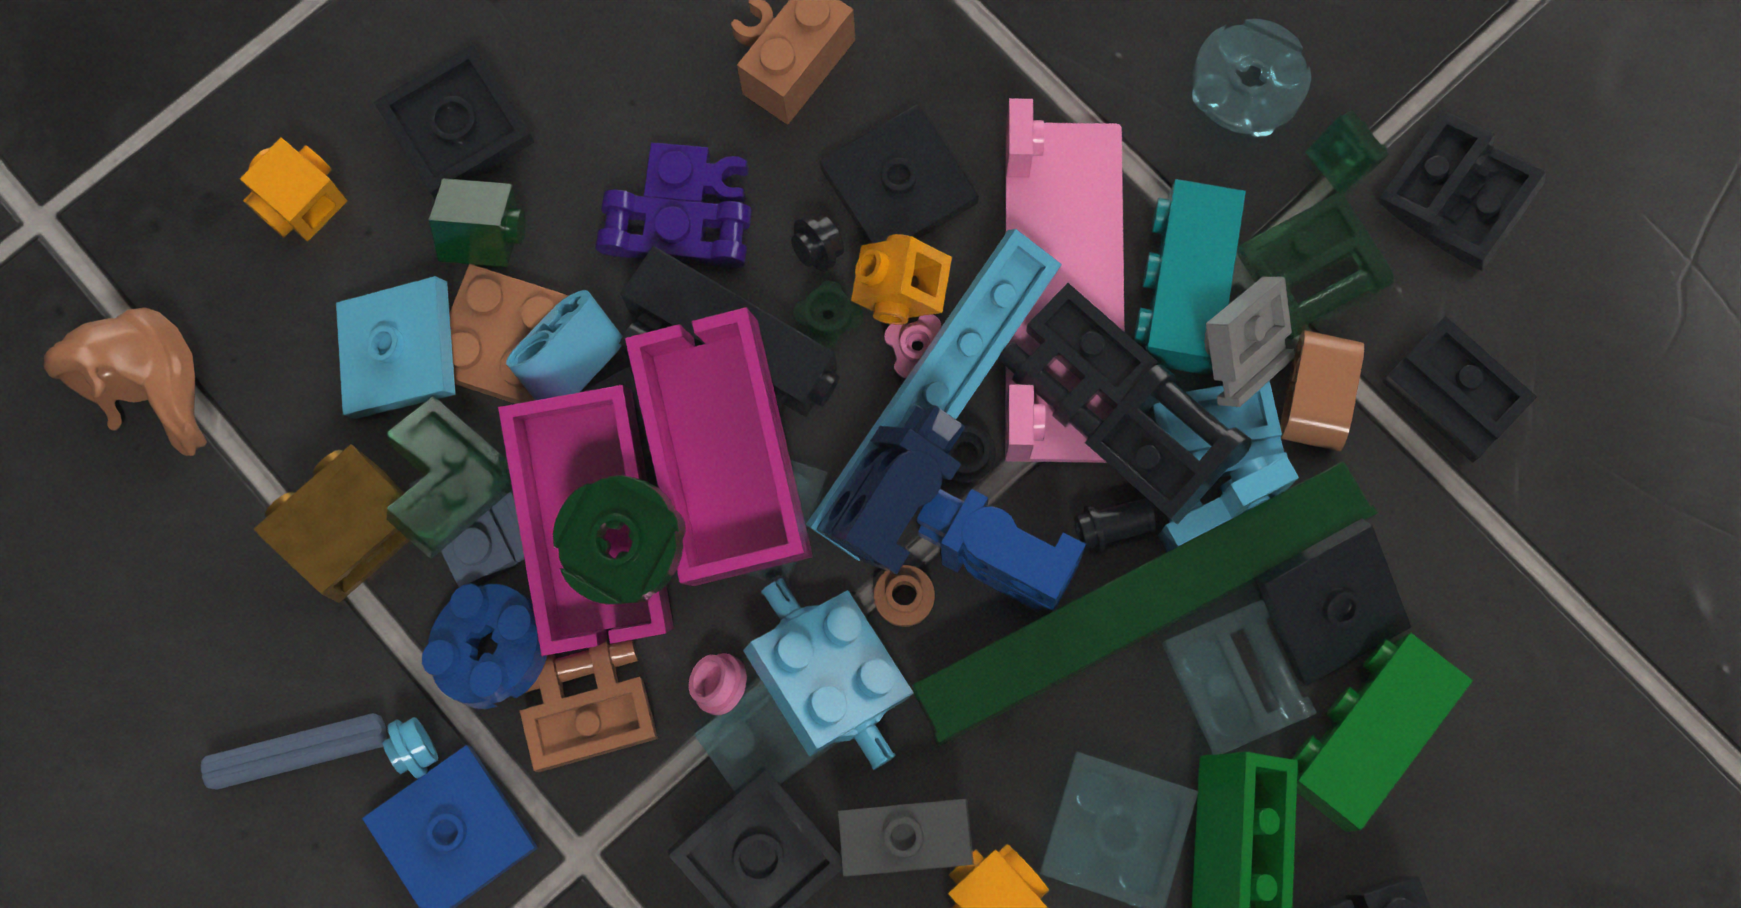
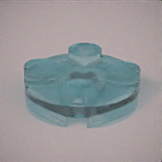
[1192,19,1311,137]

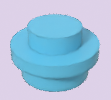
[383,717,438,779]

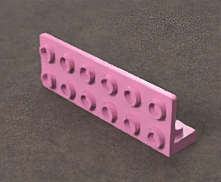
[1005,99,1125,463]

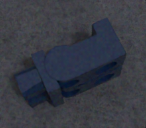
[816,405,965,574]

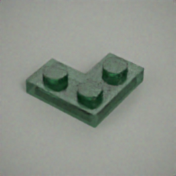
[386,396,512,559]

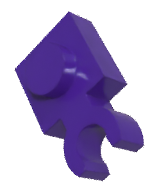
[644,142,749,204]

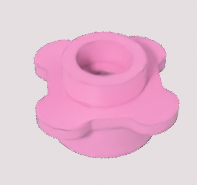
[884,314,941,378]

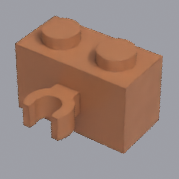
[731,0,855,125]

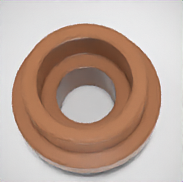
[874,565,935,627]

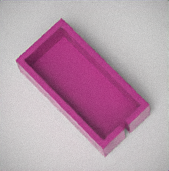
[625,307,813,586]
[498,385,674,656]

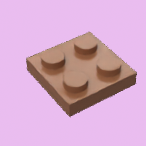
[450,264,569,404]

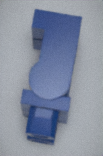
[917,489,1086,616]

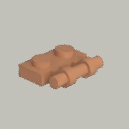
[520,638,658,773]

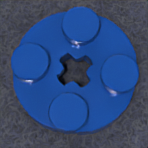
[422,584,547,709]

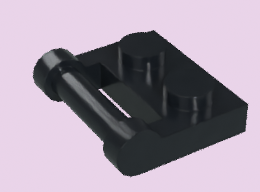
[1085,364,1252,525]

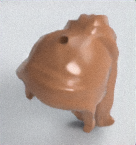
[43,307,207,456]

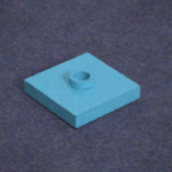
[336,276,456,419]

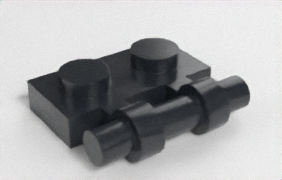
[998,283,1158,439]

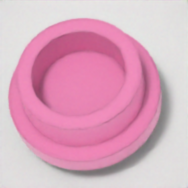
[689,653,747,715]

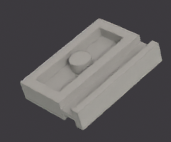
[1205,276,1295,407]

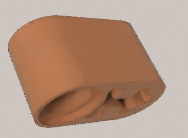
[1280,330,1364,452]

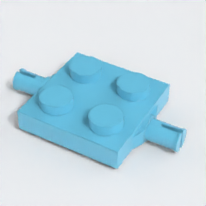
[743,578,914,770]

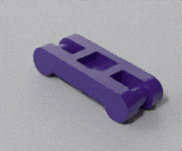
[595,190,752,268]

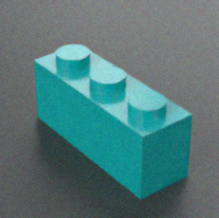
[1134,179,1246,376]

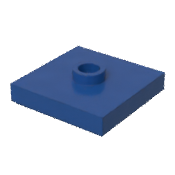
[362,745,538,908]

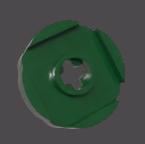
[553,475,686,604]

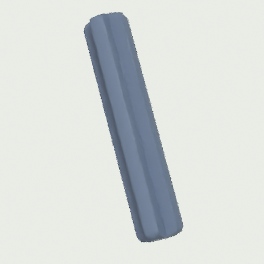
[201,713,387,790]

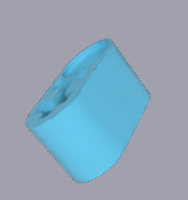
[506,290,623,400]

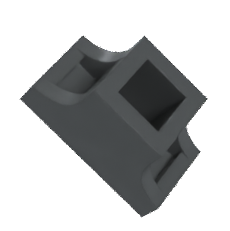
[838,799,974,877]

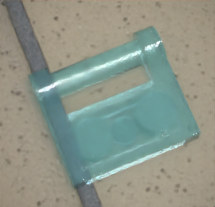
[1162,600,1317,755]

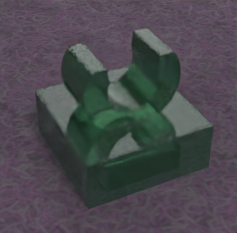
[1305,110,1389,196]

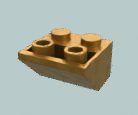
[254,444,428,603]

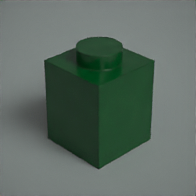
[429,178,526,267]

